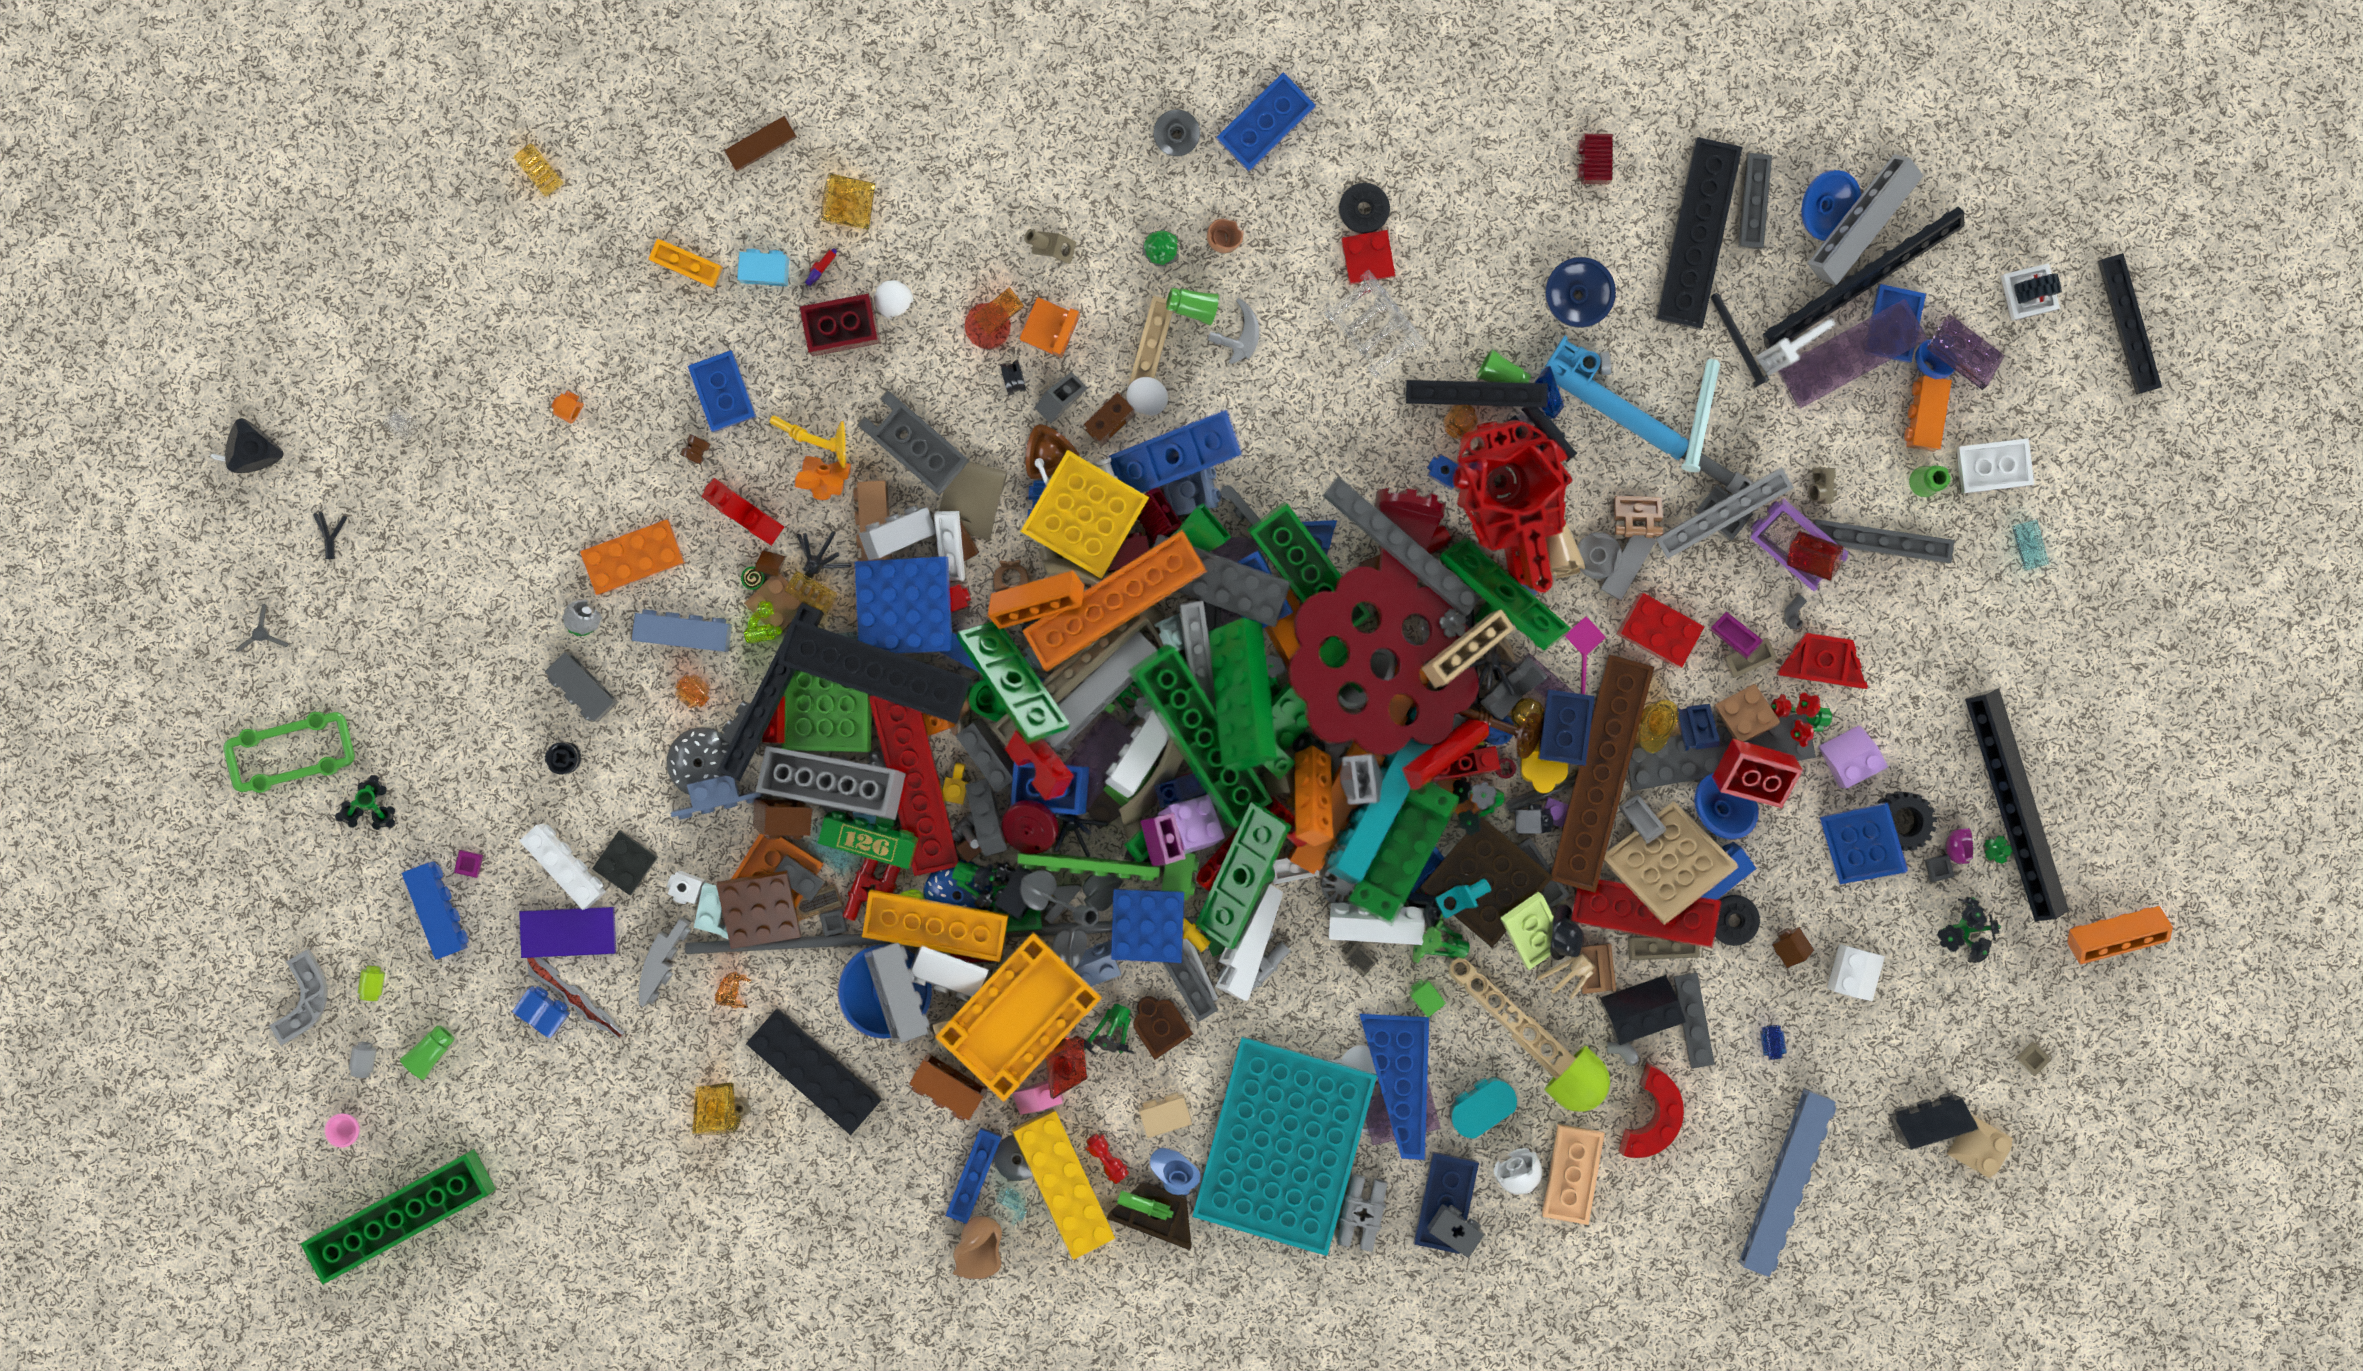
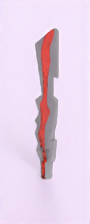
[527,957,625,1039]

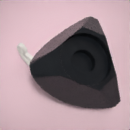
[210,418,284,473]

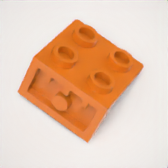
[1020,298,1080,359]

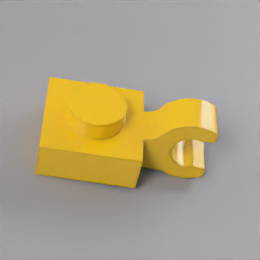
[942,762,969,805]

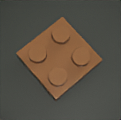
[744,572,811,636]
[1714,684,1780,742]

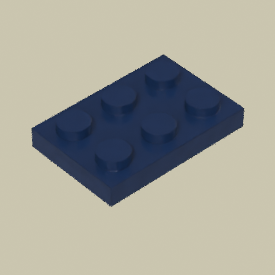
[1538,689,1595,766]

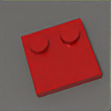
[1341,230,1396,285]

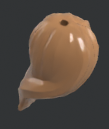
[953,1216,1002,1279]

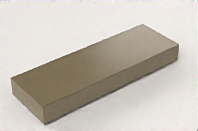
[1628,936,1700,960]

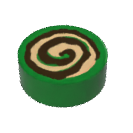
[741,566,765,590]

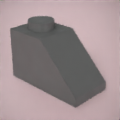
[1034,372,1088,424]

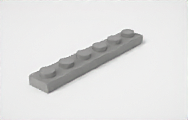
[1656,467,1794,559]

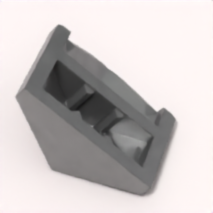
[1340,754,1383,805]

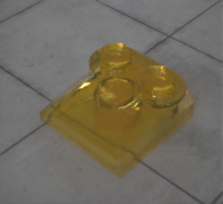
[821,173,876,230]
[692,1082,741,1135]

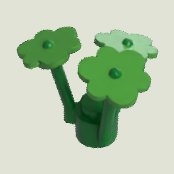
[1412,913,1470,963]

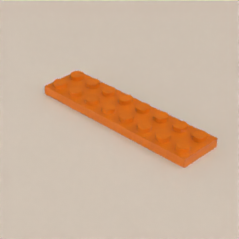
[1022,530,1207,671]

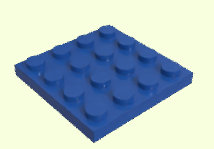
[855,556,953,654]

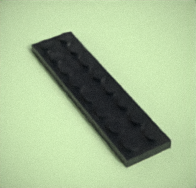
[1655,137,1743,330]
[778,619,972,724]

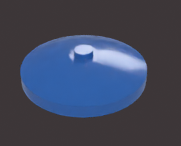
[837,944,932,1039]

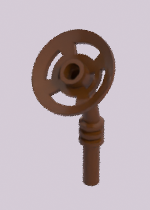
[1457,708,1542,759]

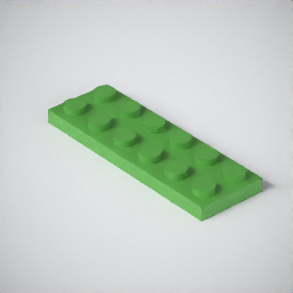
[1018,852,1160,881]

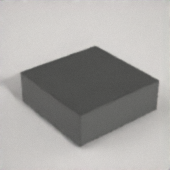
[1925,854,1955,883]
[819,908,848,937]

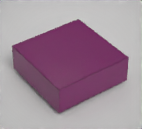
[454,850,483,878]

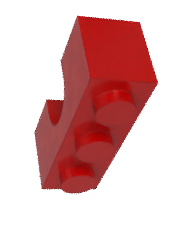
[1005,730,1074,800]

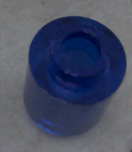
[1760,1025,1787,1060]

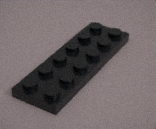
[746,1008,882,1136]

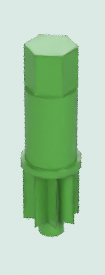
[1117,1190,1174,1220]

